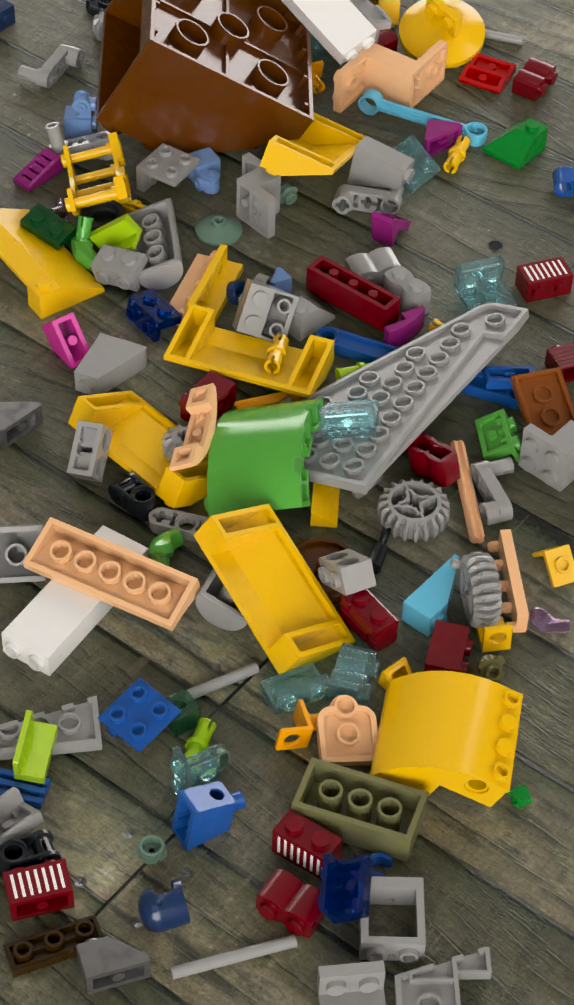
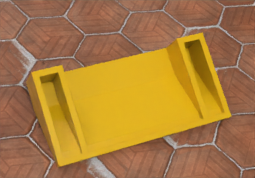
[259,113,365,176]
[0,208,105,319]
[163,304,334,398]
[68,390,209,509]
[193,504,356,676]

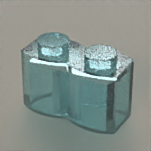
[327,643,380,705]

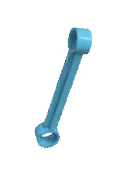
[358,89,488,147]

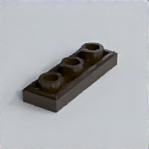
[3,914,104,978]

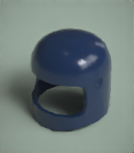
[138,878,190,933]

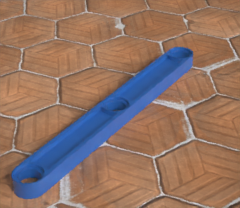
[316,326,519,409]

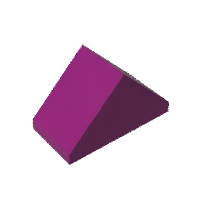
[423,119,463,159]

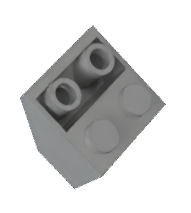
[232,278,299,341]

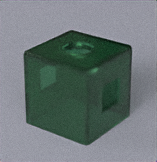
[166,688,201,737]

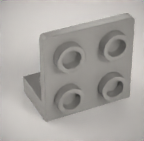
[136,143,200,192]
[317,960,386,1005]

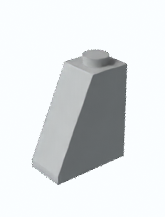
[347,135,415,189]
[74,333,148,395]

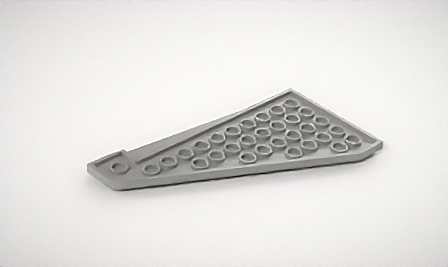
[299,303,529,495]

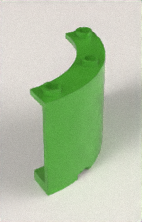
[204,398,326,517]

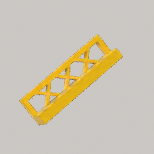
[186,244,243,323]

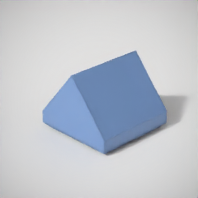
[270,267,292,294]

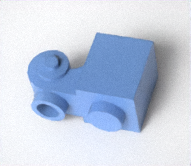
[64,90,98,138]
[187,147,221,194]

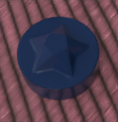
[226,280,245,305]

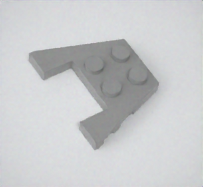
[394,947,492,1005]

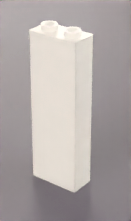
[281,0,377,65]
[1,525,149,676]

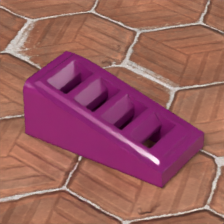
[13,148,63,192]

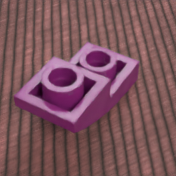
[383,306,425,347]

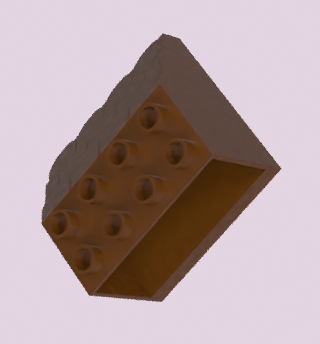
[96,0,314,154]

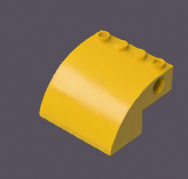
[370,671,523,807]

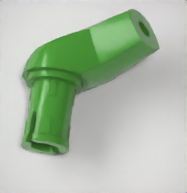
[71,216,97,272]
[148,528,183,567]

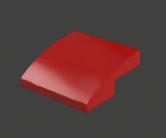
[458,53,516,94]

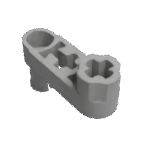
[17,44,85,89]
[45,122,113,161]
[332,184,404,215]
[470,457,514,526]

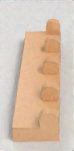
[163,250,216,326]
[487,529,529,633]

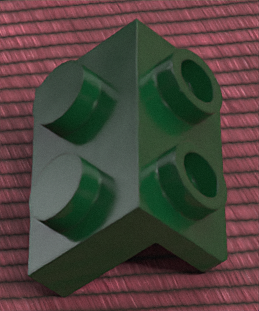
[20,203,76,250]

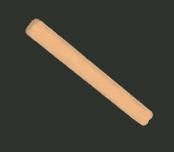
[450,440,485,544]

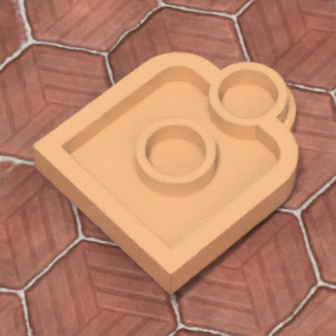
[316,695,378,766]

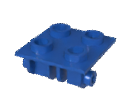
[98,677,181,753]

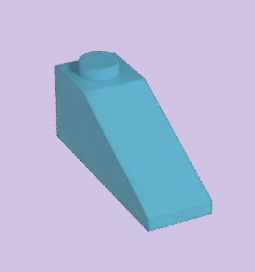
[401,554,460,637]

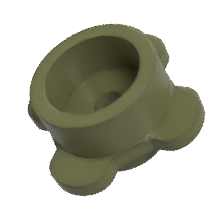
[476,654,505,681]

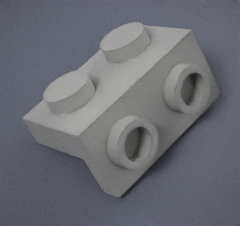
[90,244,148,291]
[0,787,44,845]

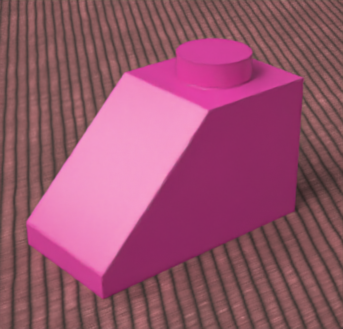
[41,312,90,369]

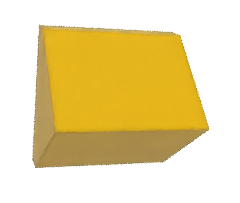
[378,657,412,690]

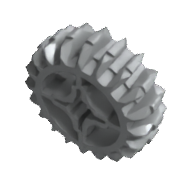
[377,477,450,543]
[458,552,503,628]

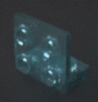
[393,134,441,193]
[453,255,518,311]
[319,399,379,440]

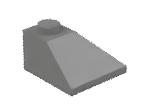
[288,291,335,342]
[0,523,46,583]

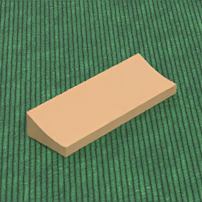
[23,517,201,631]

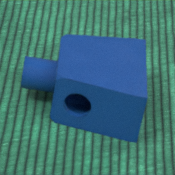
[171,781,246,851]

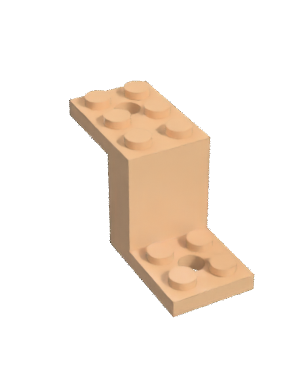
[332,40,448,113]

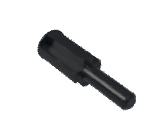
[368,528,391,574]

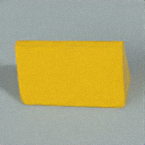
[310,482,340,528]

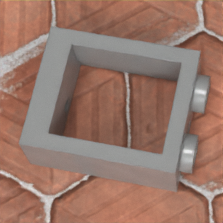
[358,876,426,963]

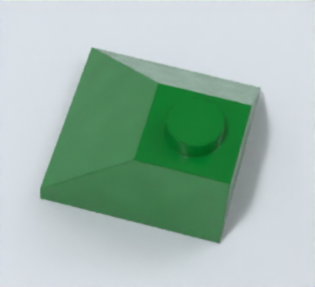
[482,118,548,170]

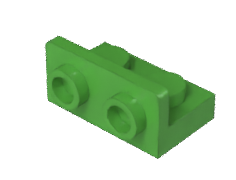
[475,409,522,462]

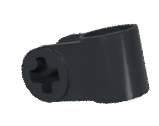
[108,472,156,521]
[0,829,62,876]

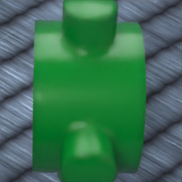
[507,785,533,808]

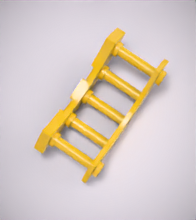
[60,132,132,216]

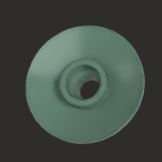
[195,214,243,247]

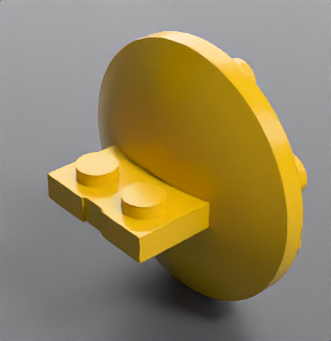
[399,0,485,69]

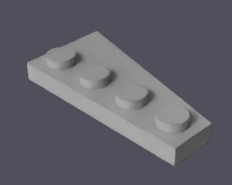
[0,695,102,760]

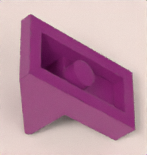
[371,211,411,247]

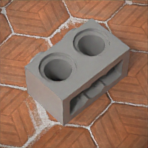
[67,420,113,483]
[318,548,377,596]

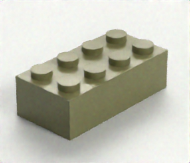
[291,757,429,862]

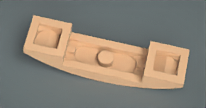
[169,383,217,471]

